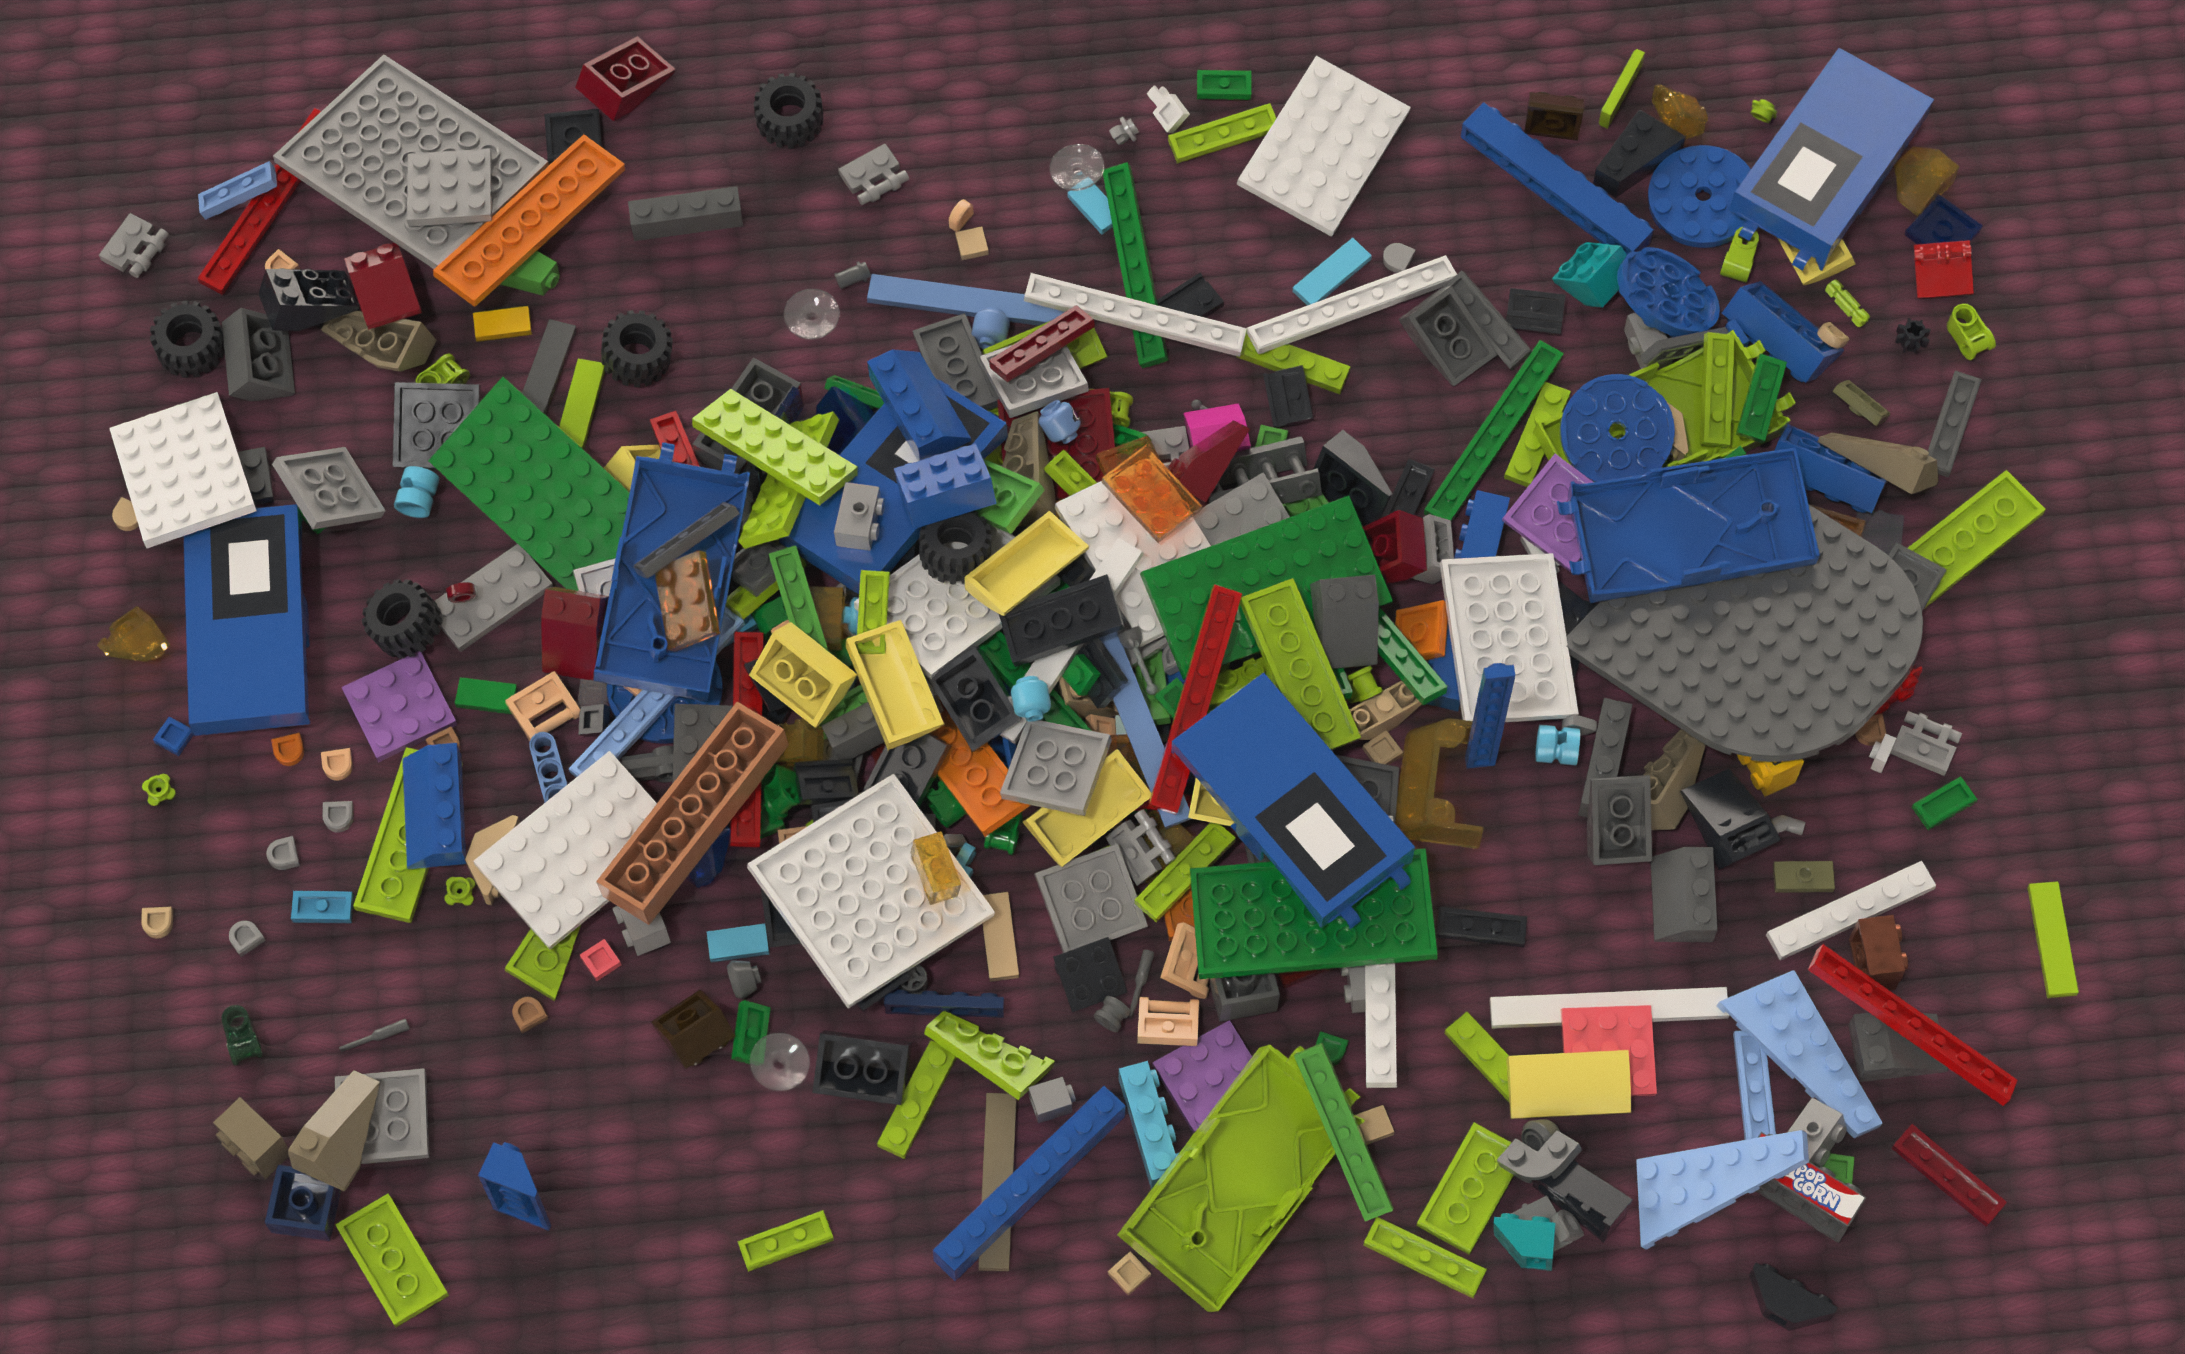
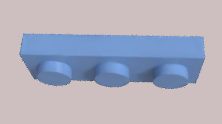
[198,161,277,220]

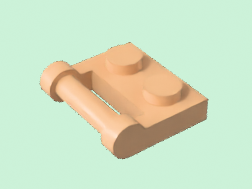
[505,671,580,741]
[1160,922,1209,999]
[1138,997,1199,1046]

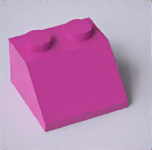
[1183,403,1251,452]

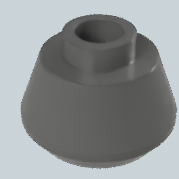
[727,960,761,1000]
[1521,1119,1560,1152]

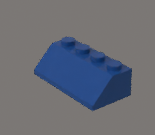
[1722,281,1844,383]
[867,349,971,461]
[1774,424,1887,513]
[403,743,467,869]
[478,1142,551,1231]

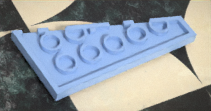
[1717,970,1883,1138]
[1636,1130,1809,1250]

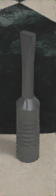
[1129,950,1154,1019]
[339,1018,410,1052]

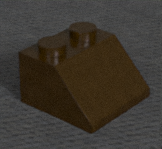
[1524,92,1584,141]
[651,990,736,1069]

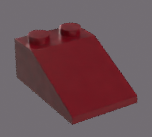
[575,36,676,121]
[344,243,422,330]
[1167,420,1250,502]
[1362,510,1427,584]
[541,587,609,681]

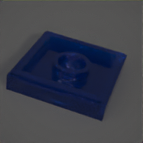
[1904,194,1983,245]

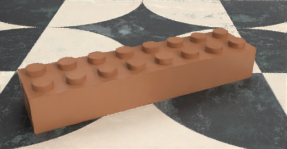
[596,702,789,925]

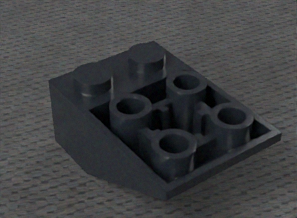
[258,268,360,331]
[1680,769,1781,870]

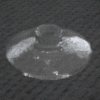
[1049,144,1104,191]
[784,289,839,339]
[750,1033,810,1091]

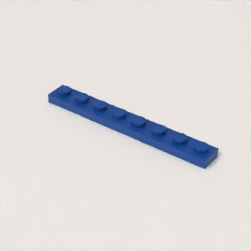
[1465,663,1516,769]

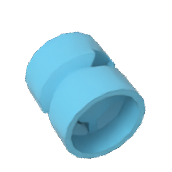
[394,466,440,518]
[1535,724,1580,766]

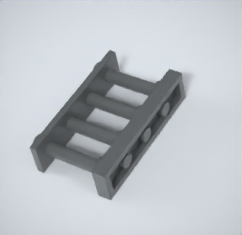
[1208,436,1322,504]

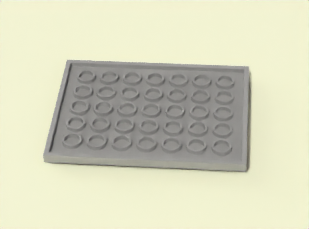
[273,55,549,269]

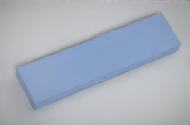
[1733,1031,1776,1140]

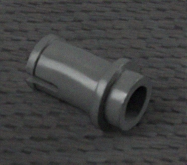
[834,261,871,290]

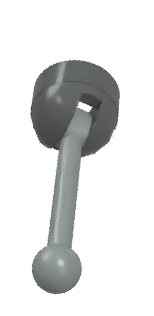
[1117,626,1158,695]

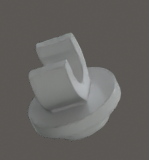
[1109,117,1139,145]

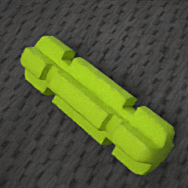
[1825,279,1870,327]

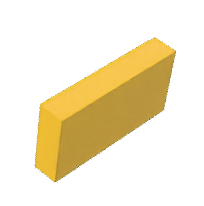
[473,306,532,342]

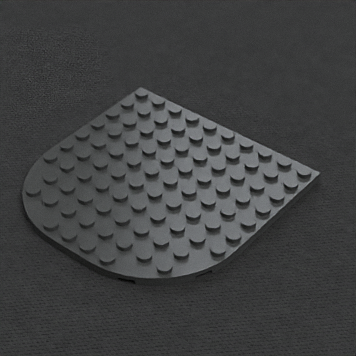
[1566,504,1923,762]

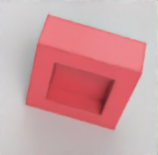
[580,939,622,981]

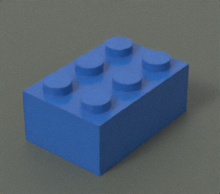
[894,444,997,529]

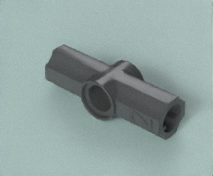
[622,746,673,783]

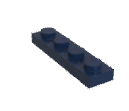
[884,990,1004,1018]

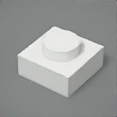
[1869,734,1896,773]

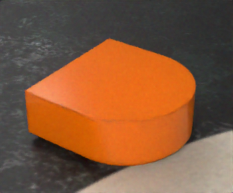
[271,733,304,766]

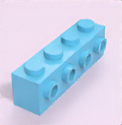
[1119,1061,1180,1189]

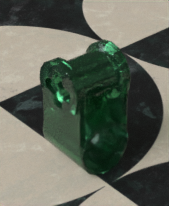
[221,1005,263,1066]

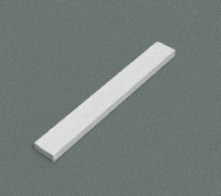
[1246,255,1457,354]
[1024,273,1247,357]
[1000,538,1144,744]
[1489,987,1729,1029]

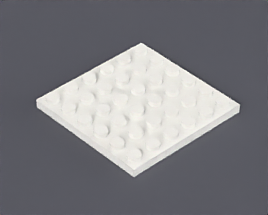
[747,774,995,1008]

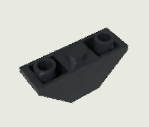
[1749,1262,1838,1331]

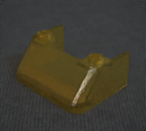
[1395,718,1483,849]

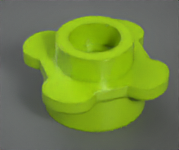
[1750,99,1777,123]
[142,774,176,806]
[444,877,475,906]

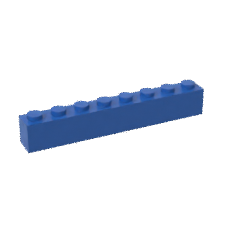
[1461,102,1654,255]
[1427,490,1510,711]
[933,1086,1125,1281]

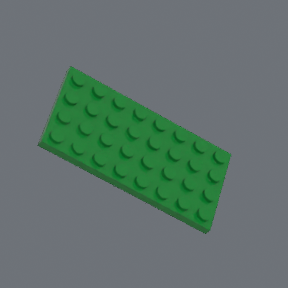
[428,377,630,591]
[1140,496,1393,681]
[1190,848,1438,979]

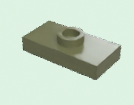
[1833,380,1891,426]
[1773,861,1835,893]

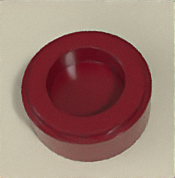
[446,582,476,603]

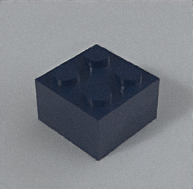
[265,1165,341,1241]

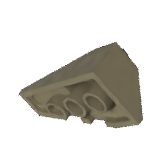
[321,311,436,372]
[999,411,1056,527]
[1817,433,1938,494]
[1644,729,1706,830]
[288,1070,380,1191]

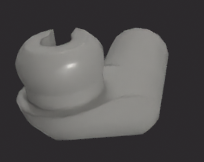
[1771,815,1806,835]

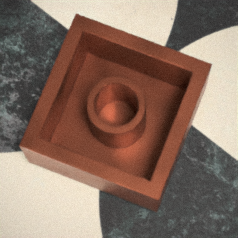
[1849,915,1908,991]

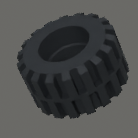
[754,73,824,149]
[150,301,225,378]
[601,310,673,387]
[919,510,992,585]
[362,579,442,658]

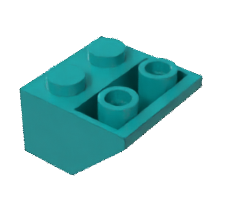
[1552,242,1627,308]
[1494,1213,1556,1271]

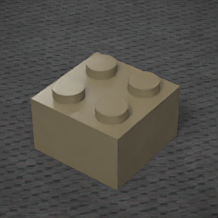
[213,1097,289,1179]

